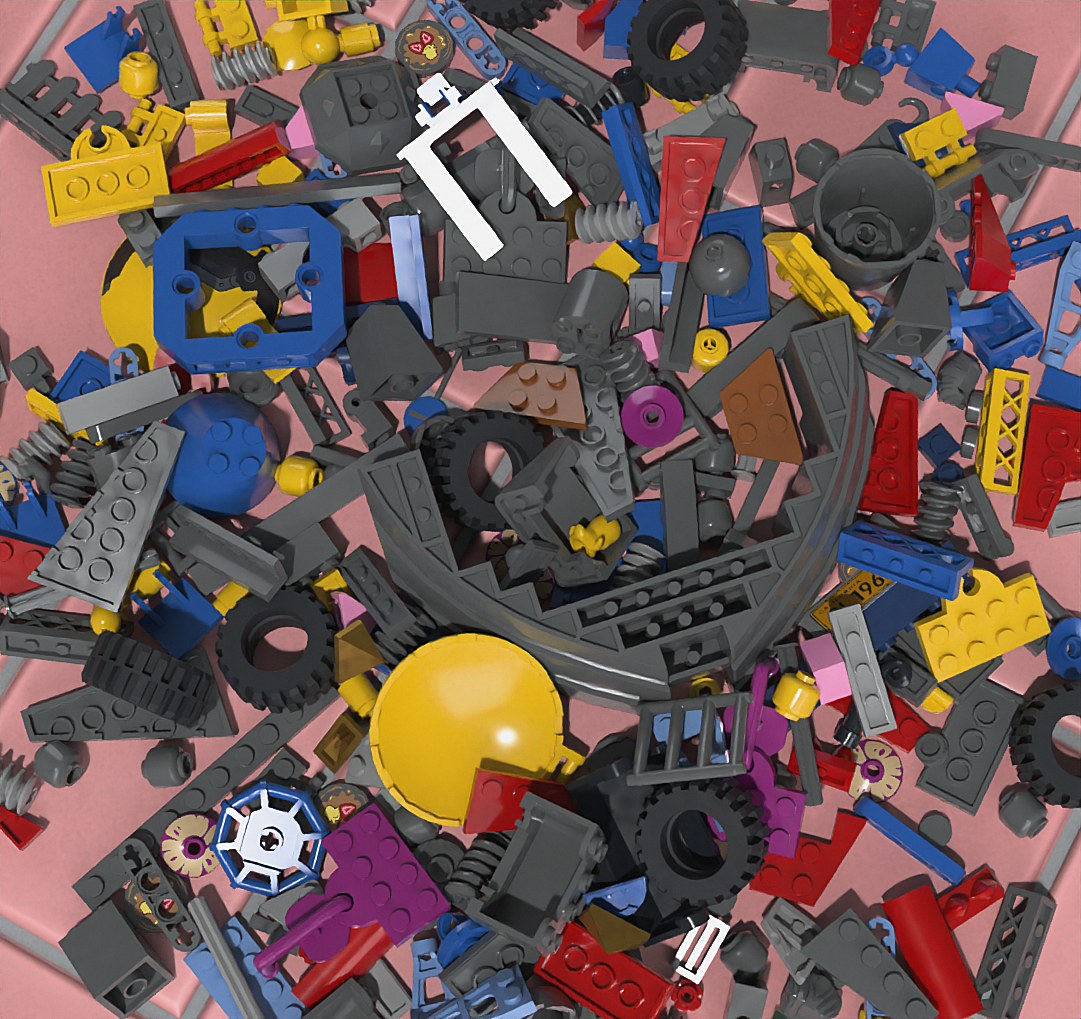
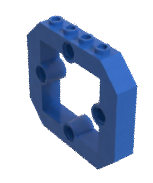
[153,203,347,375]

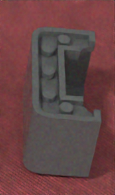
[464,791,608,957]

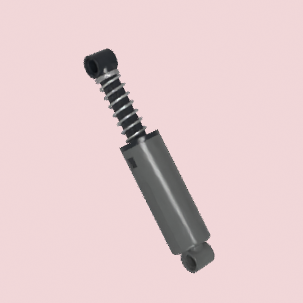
[380,66,648,242]

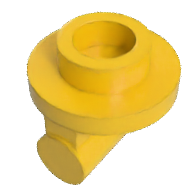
[921,686,954,714]

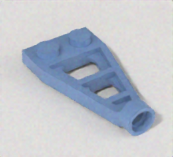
[1038,241,1081,371]
[652,693,732,833]
[410,938,463,1019]
[426,964,537,1019]

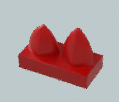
[787,738,857,792]
[936,867,1005,931]

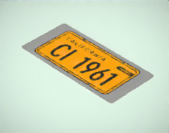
[800,569,897,638]

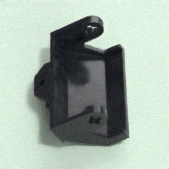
[565,743,725,948]

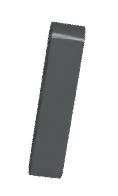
[687,298,821,421]

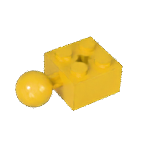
[276,0,348,66]

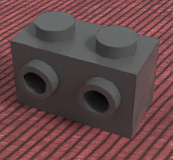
[978,44,1038,120]
[271,521,342,592]

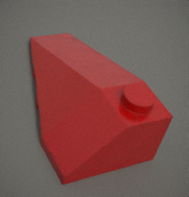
[969,174,1016,292]

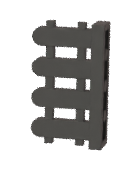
[0,60,122,162]

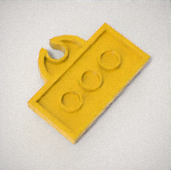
[41,125,171,227]
[762,232,873,333]
[913,566,1051,683]

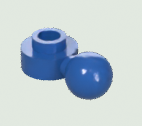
[863,43,919,77]
[619,233,662,274]

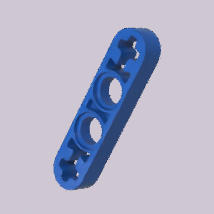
[853,796,966,887]

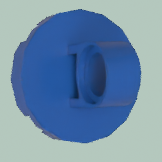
[946,288,995,351]
[437,913,491,969]

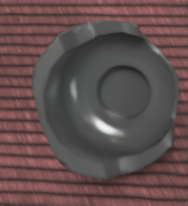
[936,352,982,410]
[226,370,280,408]
[780,972,842,1019]

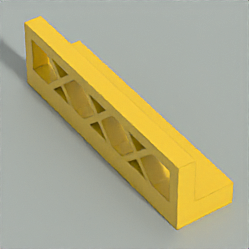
[973,368,1031,496]

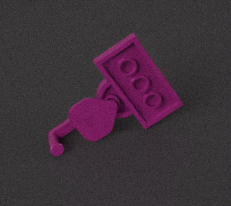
[699,657,808,858]
[253,802,451,979]

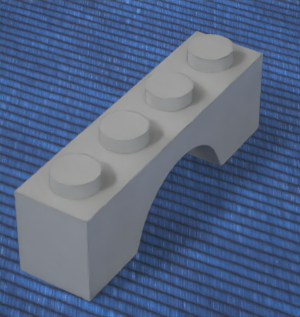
[258,198,382,303]

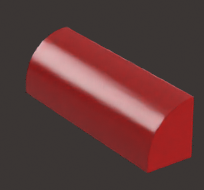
[168,119,291,194]
[881,884,984,1019]
[291,922,394,1010]

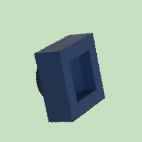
[918,425,961,469]

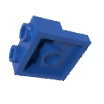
[963,290,1043,372]

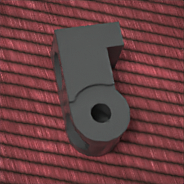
[343,389,395,451]

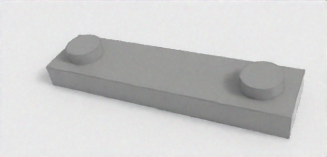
[827,603,897,738]

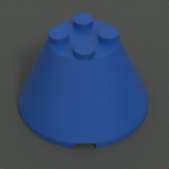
[164,393,281,518]

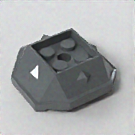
[299,55,430,176]

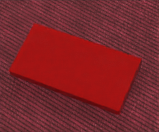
[533,919,676,1019]

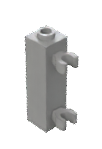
[643,94,739,175]
[56,366,181,435]

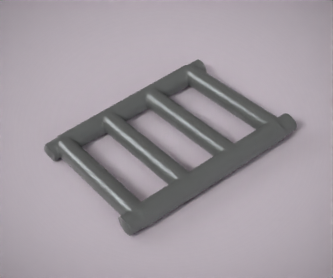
[618,368,721,491]
[626,691,753,786]

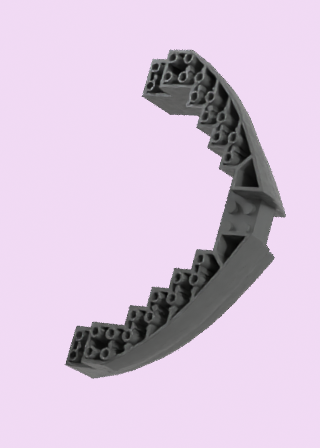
[357,315,875,717]

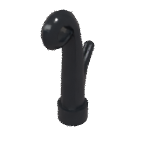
[833,658,912,749]

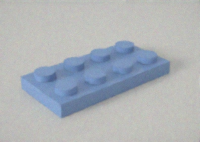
[183,916,311,1019]

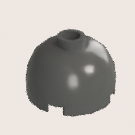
[689,234,752,297]

